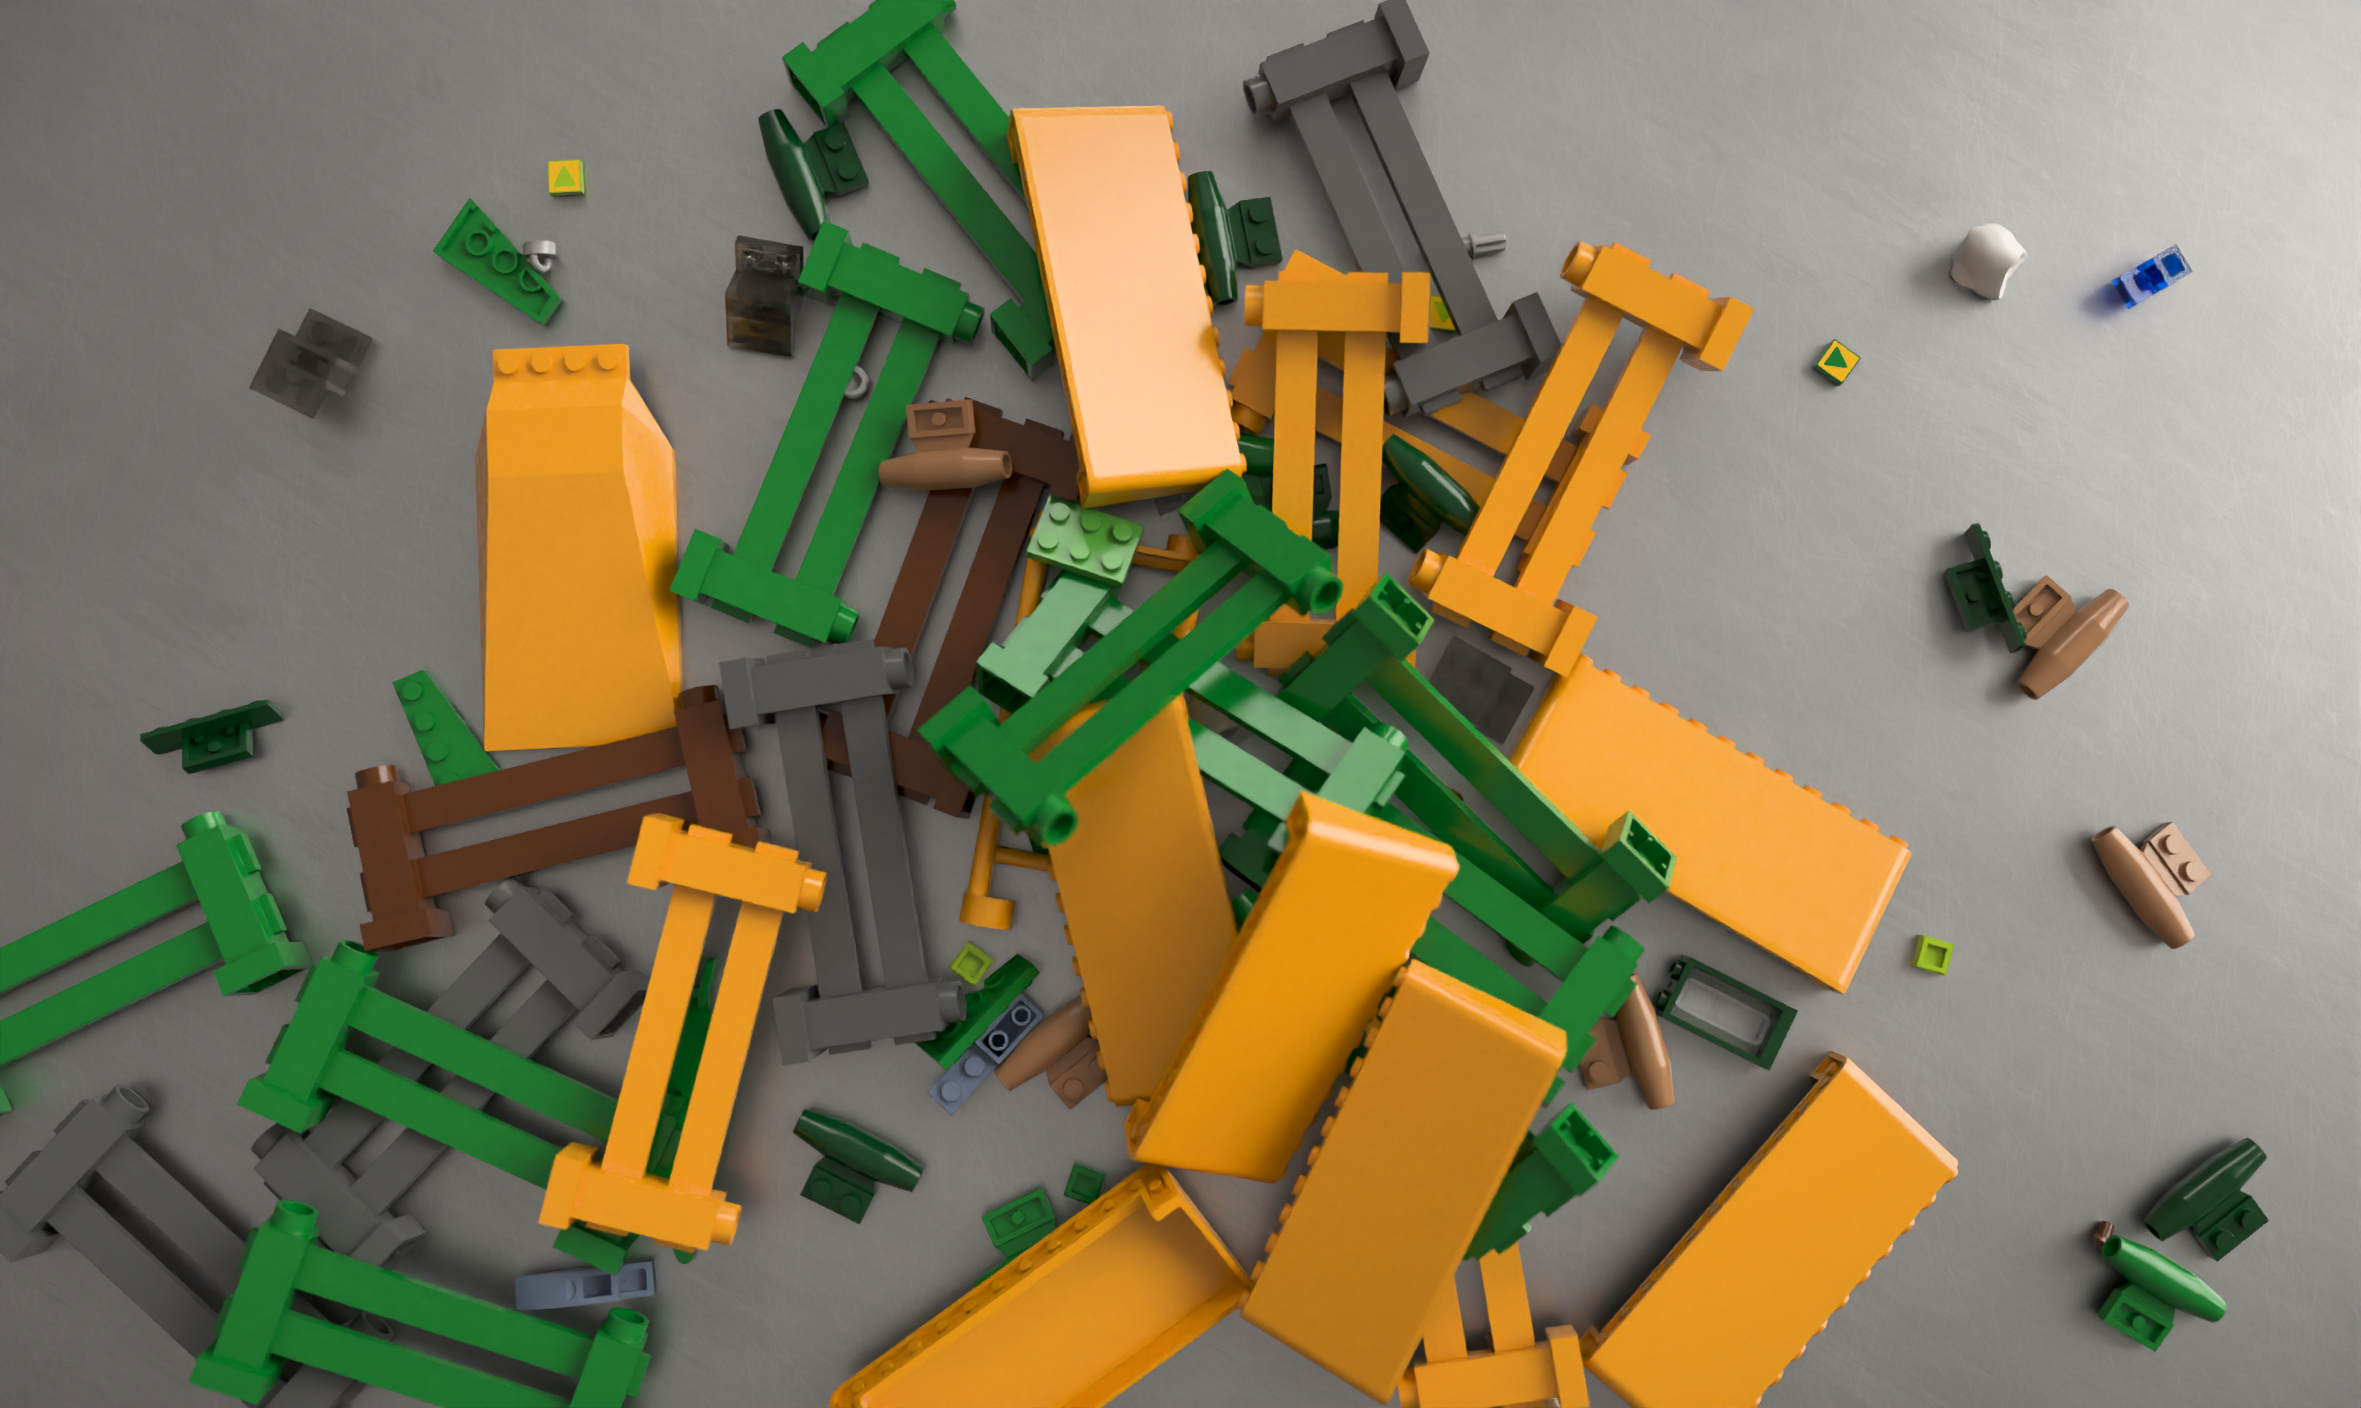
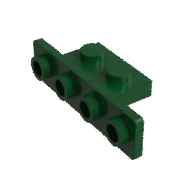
[1944,522,2026,653]
[140,700,283,774]

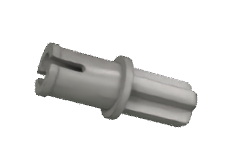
[1461,232,1506,259]

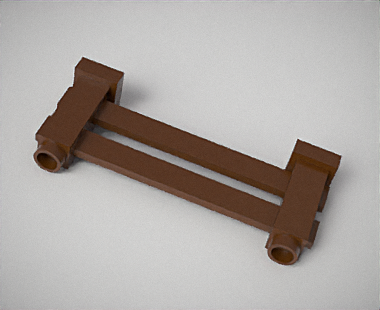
[818,397,1082,819]
[347,685,773,952]

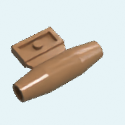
[879,399,1012,491]
[2013,575,2129,700]
[2091,822,2212,949]
[1580,973,1675,1110]
[994,995,1108,1110]

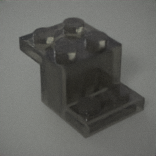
[725,235,804,357]
[249,308,373,419]
[1428,636,1535,745]

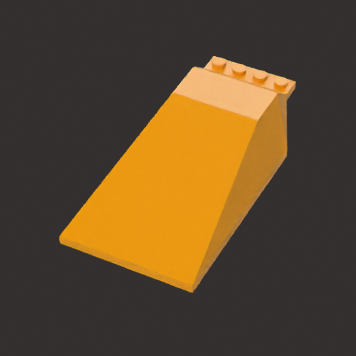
[475,344,683,752]

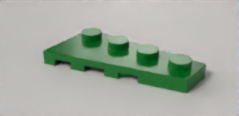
[432,198,562,326]
[392,670,501,786]
[915,954,1040,1070]

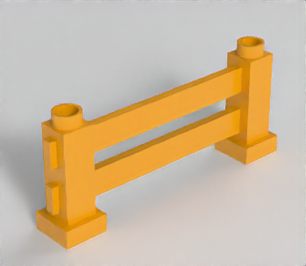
[1408,240,1755,677]
[1227,249,1651,574]
[1236,271,1430,676]
[538,813,827,1253]
[1364,1016,1590,1408]

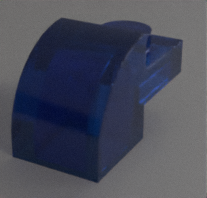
[2112,244,2193,309]

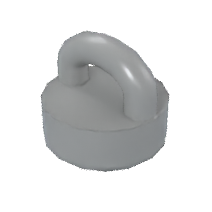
[523,240,557,273]
[844,366,869,399]

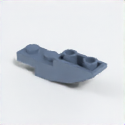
[927,993,1044,1116]
[515,1260,654,1311]

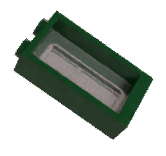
[1654,955,1798,1071]

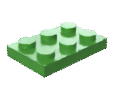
[1027,495,1144,588]

